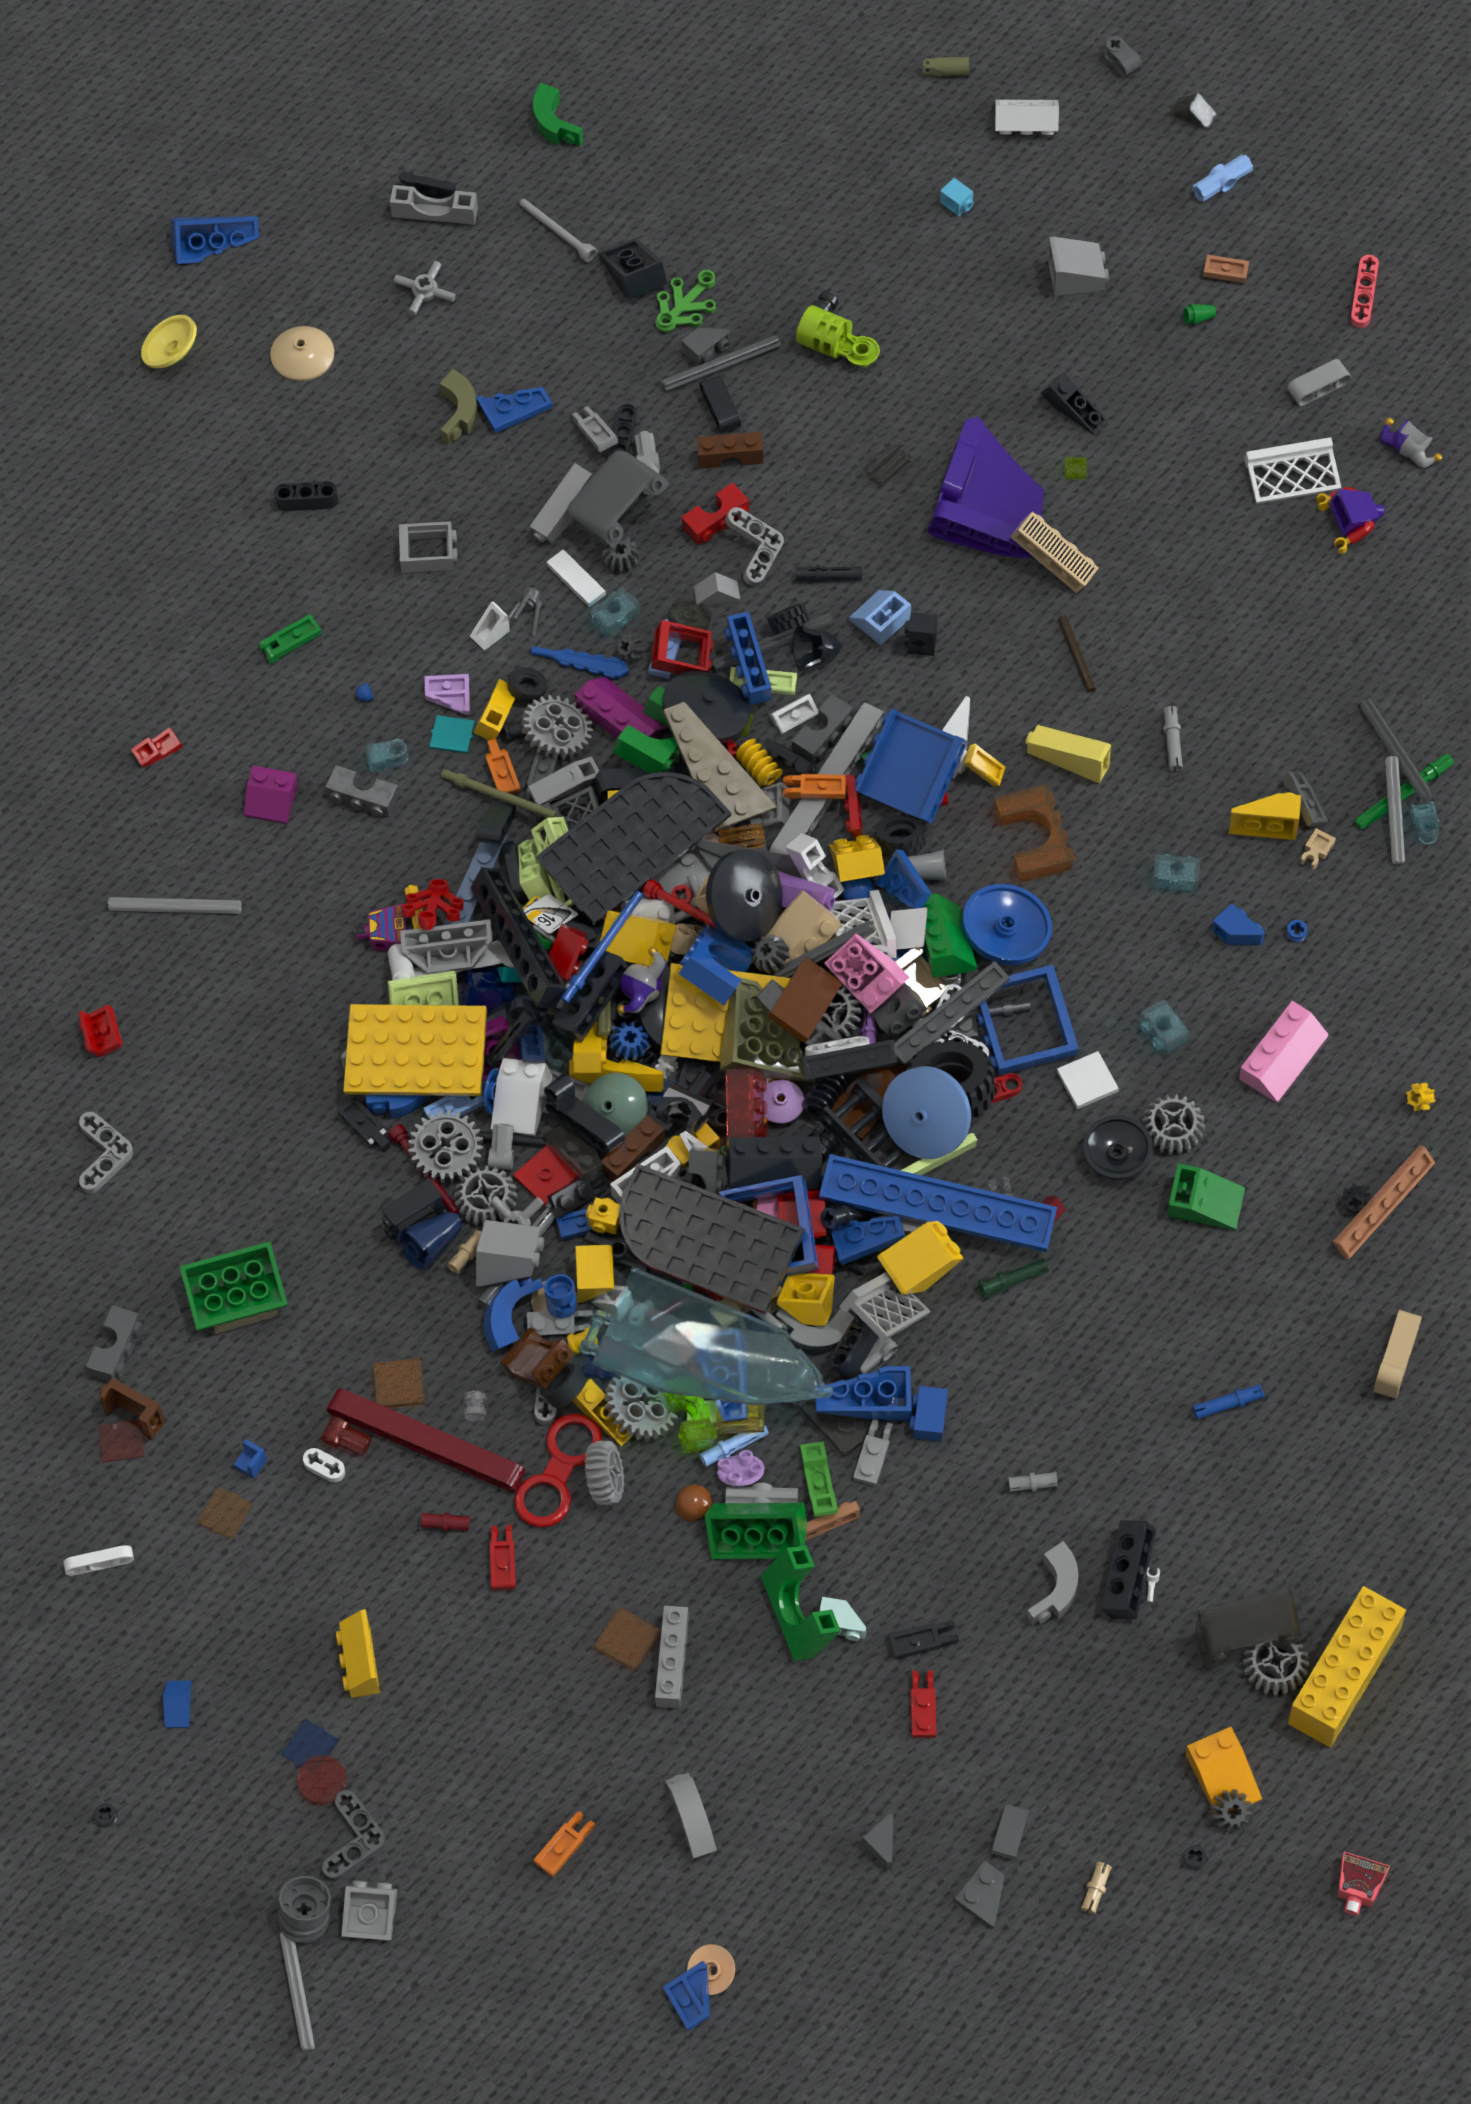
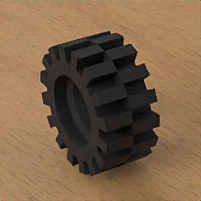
[767,603,810,634]

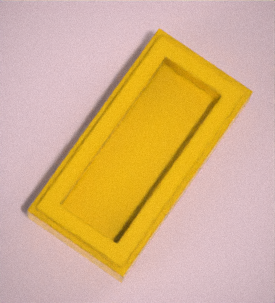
[964,744,1006,787]

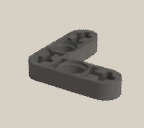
[322,1790,386,1881]

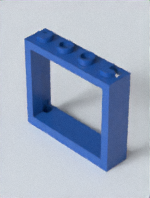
[976,965,1079,1075]
[720,1175,819,1277]

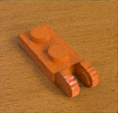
[783,774,846,799]
[533,1811,595,1878]

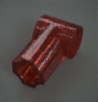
[321,1417,372,1456]

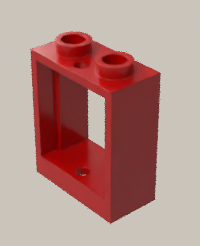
[651,620,714,674]

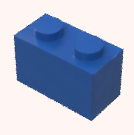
[910,1386,948,1441]

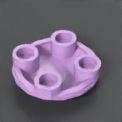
[717,1450,765,1486]

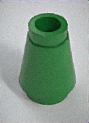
[1183,304,1216,325]

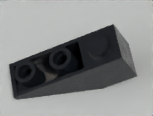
[1041,373,1107,434]

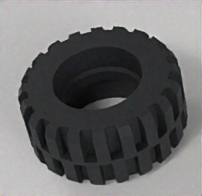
[906,1040,995,1121]

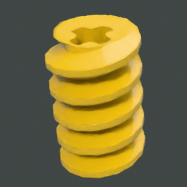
[736,739,783,787]

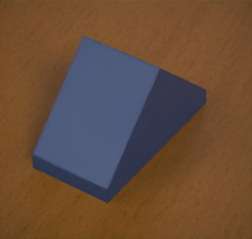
[163,1681,192,1728]

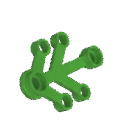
[655,270,716,332]

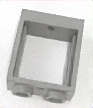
[399,522,458,573]

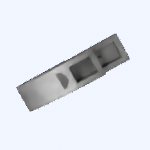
[757,979,842,1046]

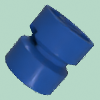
[544,1274,577,1318]

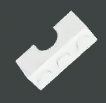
[785,833,844,898]

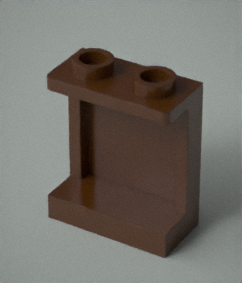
[500,1327,575,1389]
[99,1378,165,1440]

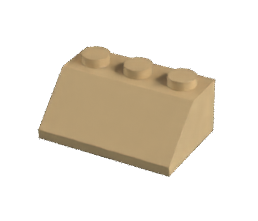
[759,890,842,963]

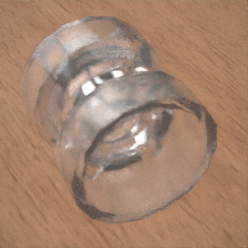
[463,1391,487,1421]

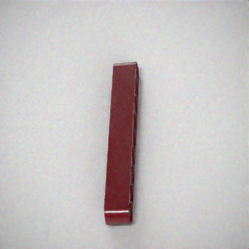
[326,1388,526,1492]

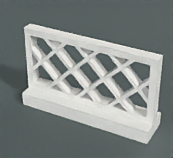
[1244,437,1342,504]
[831,890,896,958]

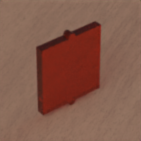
[98,1420,145,1463]

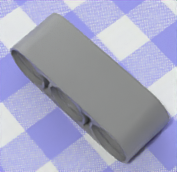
[1287,359,1351,406]

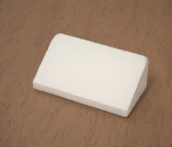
[769,694,818,734]

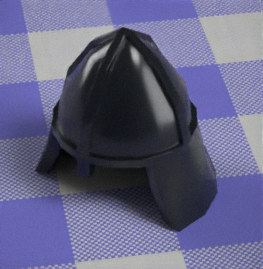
[792,625,842,671]

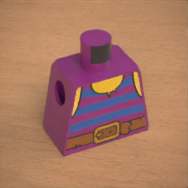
[356,904,407,951]

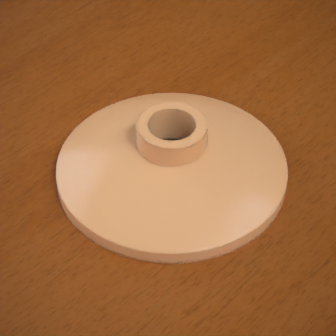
[687,1944,735,1995]

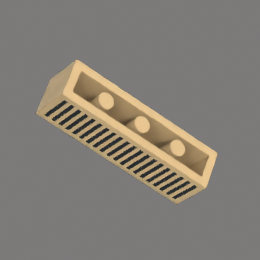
[1010,512,1099,593]

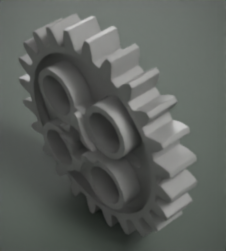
[521,695,593,760]
[408,1110,483,1183]
[603,1367,679,1441]

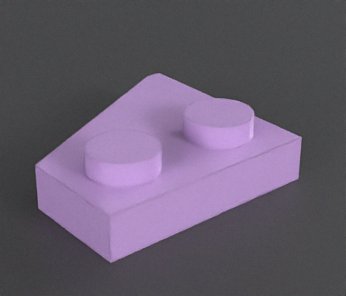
[425,674,470,715]

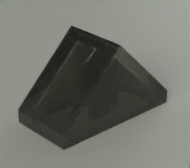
[1169,93,1216,130]

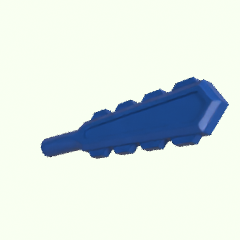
[531,646,629,679]

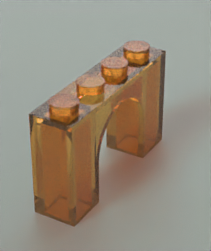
[994,784,1075,884]

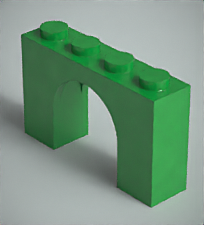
[613,686,681,774]
[760,1545,841,1661]

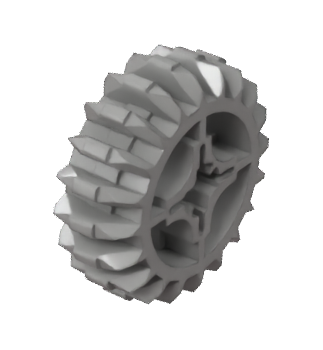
[820,985,862,1039]
[1142,1094,1205,1155]
[454,1165,517,1226]
[584,1440,625,1505]
[1243,1630,1309,1696]

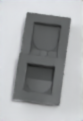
[992,1804,1029,1860]

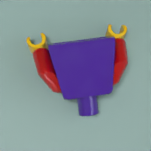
[1316,487,1385,554]

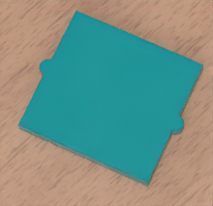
[429,715,475,754]

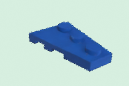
[476,387,553,433]
[830,1216,906,1265]

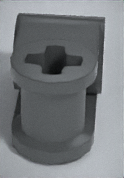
[1104,36,1142,77]

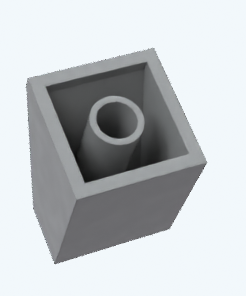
[1048,237,1109,296]
[476,1220,544,1286]

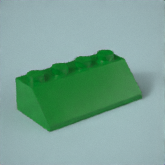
[923,893,977,978]
[705,1502,807,1559]

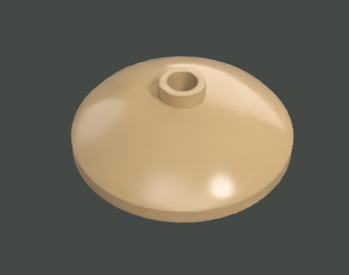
[270,326,334,381]

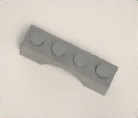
[390,185,478,225]

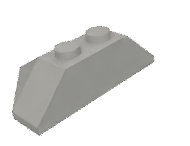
[400,920,493,974]

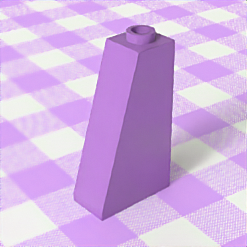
[777,871,835,911]

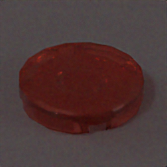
[297,1755,347,1805]

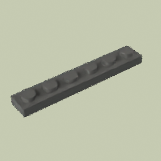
[894,961,1010,1066]

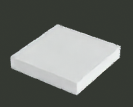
[1057,1051,1119,1109]

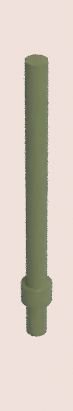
[441,769,558,818]

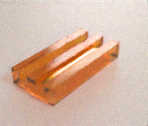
[718,823,765,849]

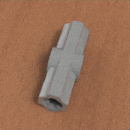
[635,431,660,496]
[725,1483,798,1503]

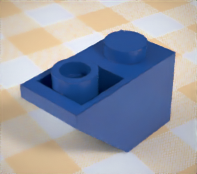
[1212,904,1265,945]

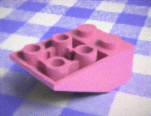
[824,934,910,1013]

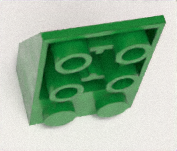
[1167,1163,1245,1230]

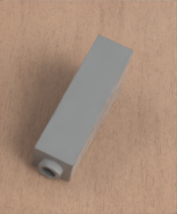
[530,463,593,544]

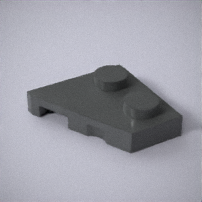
[955,1861,1004,1929]

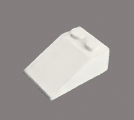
[942,696,970,779]
[491,1058,553,1137]

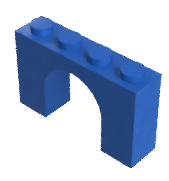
[679,926,754,1005]

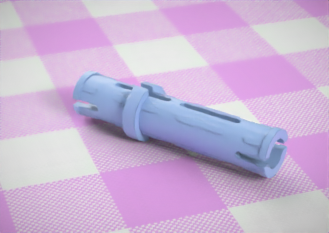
[699,1421,769,1467]

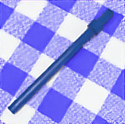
[561,891,644,1004]

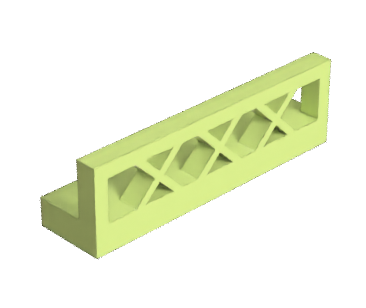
[531,817,574,908]

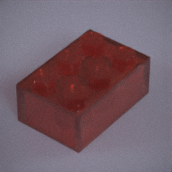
[726,1069,768,1139]

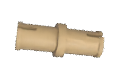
[447,1230,482,1274]
[1081,1862,1112,1914]

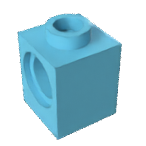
[940,178,973,216]

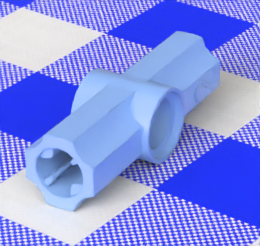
[1192,155,1253,202]

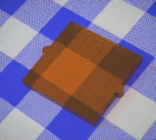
[198,1487,253,1539]

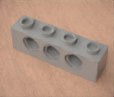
[655,1606,689,1708]

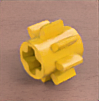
[1406,1083,1436,1111]

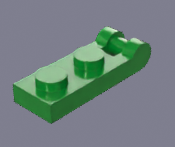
[258,614,322,664]

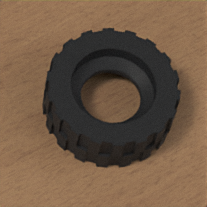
[875,814,926,857]

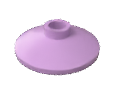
[758,1080,804,1124]

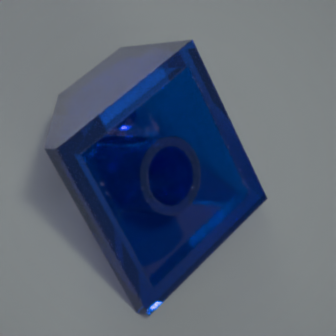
[463,967,514,1013]

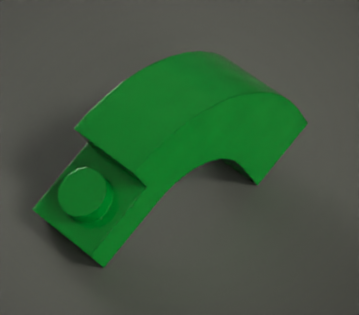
[533,83,583,146]

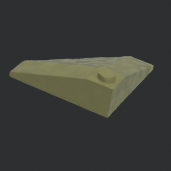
[720,977,815,1082]

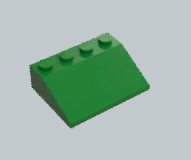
[179,1242,288,1331]

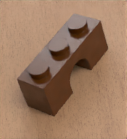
[696,432,763,469]
[601,1115,665,1182]

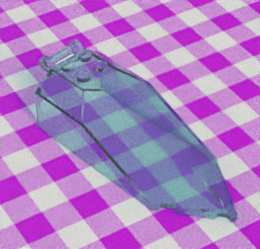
[579,1267,833,1405]

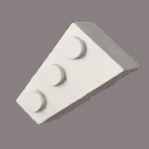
[610,1146,681,1204]

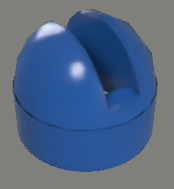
[356,682,374,702]

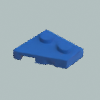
[663,1961,711,2030]

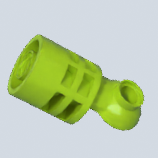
[796,305,880,367]

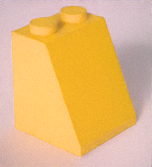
[877,1221,964,1295]

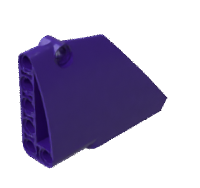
[928,417,1044,558]

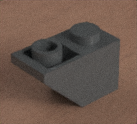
[681,328,731,366]

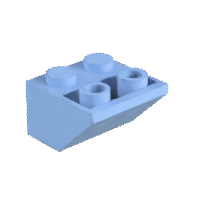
[849,590,911,645]

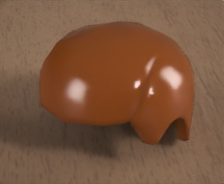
[674,1484,713,1522]

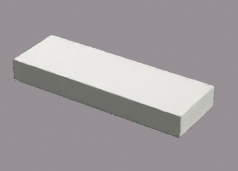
[547,550,606,607]

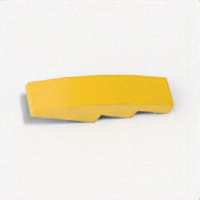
[569,1056,664,1092]

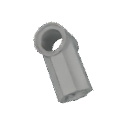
[488,1123,514,1170]
[858,1337,898,1374]

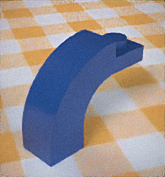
[366,1095,430,1119]
[484,1278,544,1352]

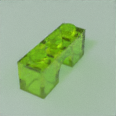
[664,1375,717,1453]

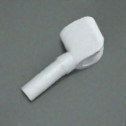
[1146,1567,1160,1602]

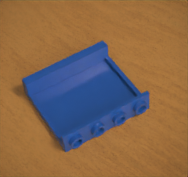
[855,708,968,824]

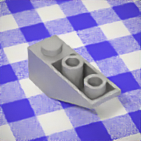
[527,756,599,805]

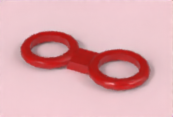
[514,1414,602,1528]

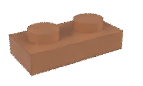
[1203,255,1249,283]

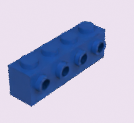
[724,611,772,705]

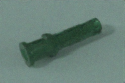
[978,1258,1049,1300]

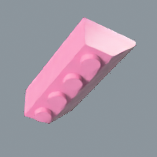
[1239,1001,1329,1103]

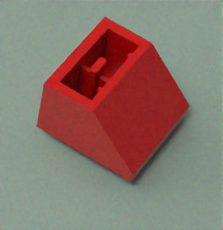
[549,923,589,981]
[778,1190,826,1238]

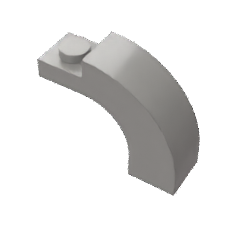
[775,1308,854,1350]
[1027,1541,1078,1625]
[666,1773,717,1858]

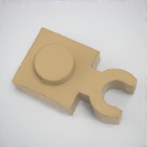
[1301,828,1336,870]

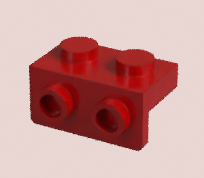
[78,1004,123,1057]

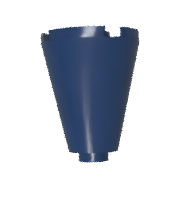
[397,1211,462,1270]

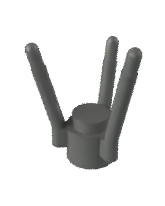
[508,587,542,637]

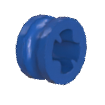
[1287,920,1308,942]

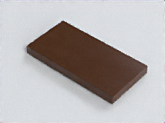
[767,956,843,1043]
[831,1063,907,1141]

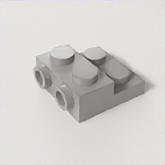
[342,1881,397,1940]

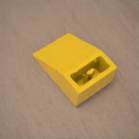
[829,835,885,882]

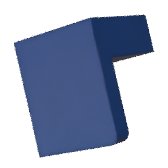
[233,1439,267,1479]

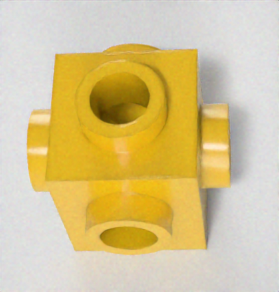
[586,1198,620,1235]

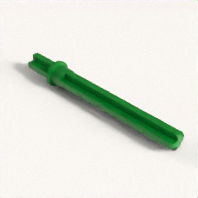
[1355,753,1454,830]

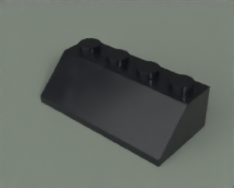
[724,1136,822,1191]

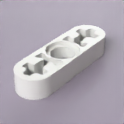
[805,1036,870,1056]
[63,1545,134,1576]

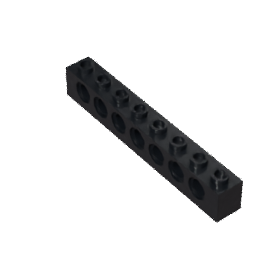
[470,867,567,1009]

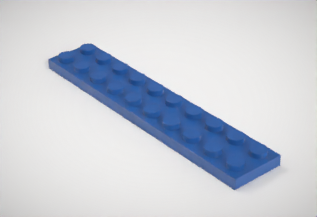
[819,1154,1057,1252]

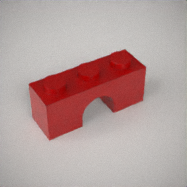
[681,483,749,545]

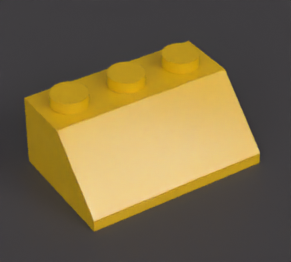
[336,1609,380,1698]

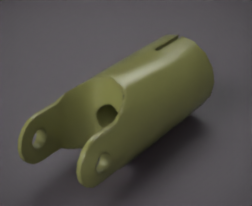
[922,57,969,76]

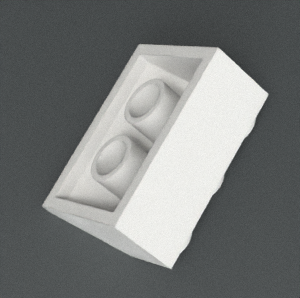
[995,100,1059,135]

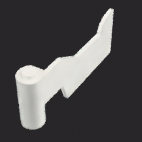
[388,941,514,980]

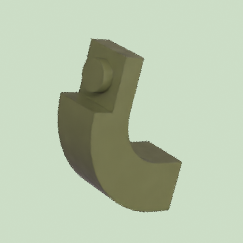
[440,369,478,445]

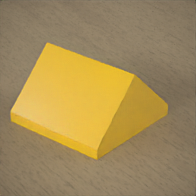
[575,1245,614,1303]

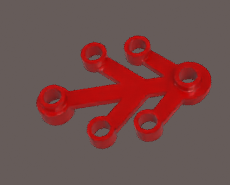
[402,879,464,930]

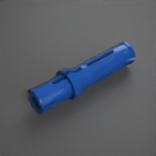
[1192,1384,1265,1420]

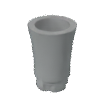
[908,850,946,881]

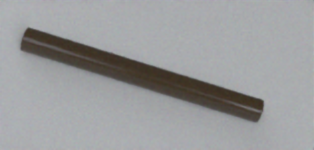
[1058,615,1096,693]

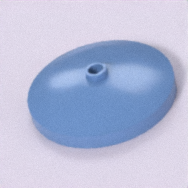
[882,1066,971,1159]

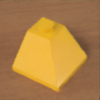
[777,1273,835,1326]

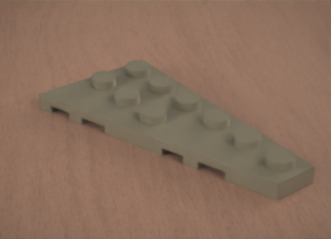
[663,702,777,832]

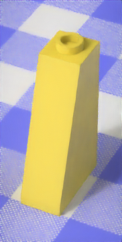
[1025,725,1111,784]

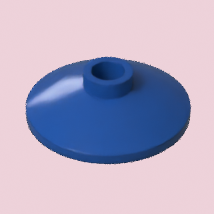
[481,1068,500,1114]

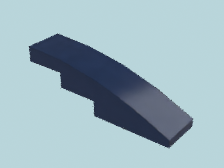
[508,995,545,1063]

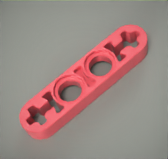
[1351,255,1379,328]

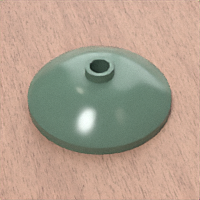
[583,1073,648,1137]

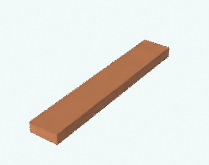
[1333,1145,1435,1259]

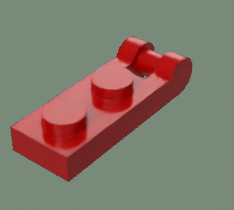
[845,775,863,840]

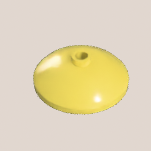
[141,315,197,369]

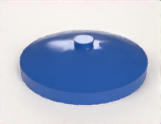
[961,884,1052,965]

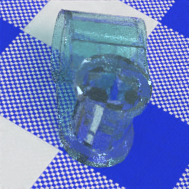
[365,739,409,772]
[1409,801,1440,845]

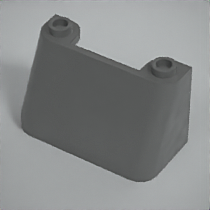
[567,450,670,548]

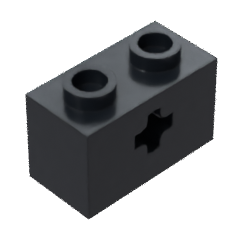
[904,612,937,656]

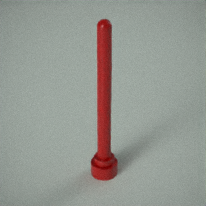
[643,879,717,929]

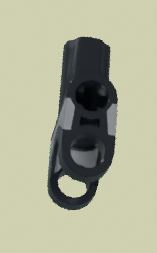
[656,1071,716,1135]

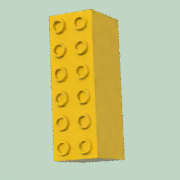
[1288,1586,1406,1748]

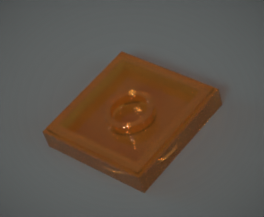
[374,1358,425,1408]
[594,1607,661,1672]

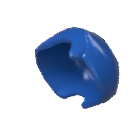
[841,877,874,900]

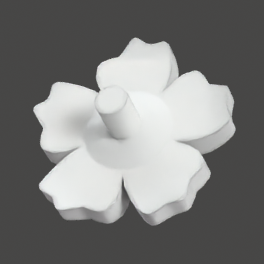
[655,1055,678,1079]

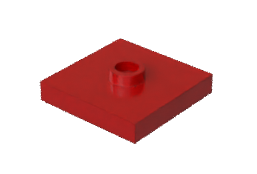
[513,1145,579,1207]

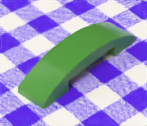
[800,1441,838,1517]

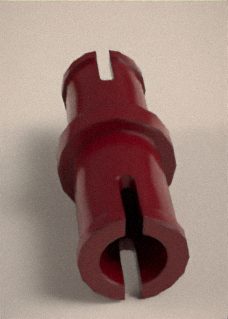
[421,1512,470,1531]

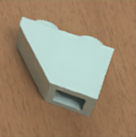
[820,1597,866,1641]

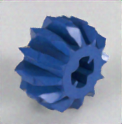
[609,1022,649,1061]

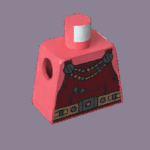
[1338,1852,1390,1916]

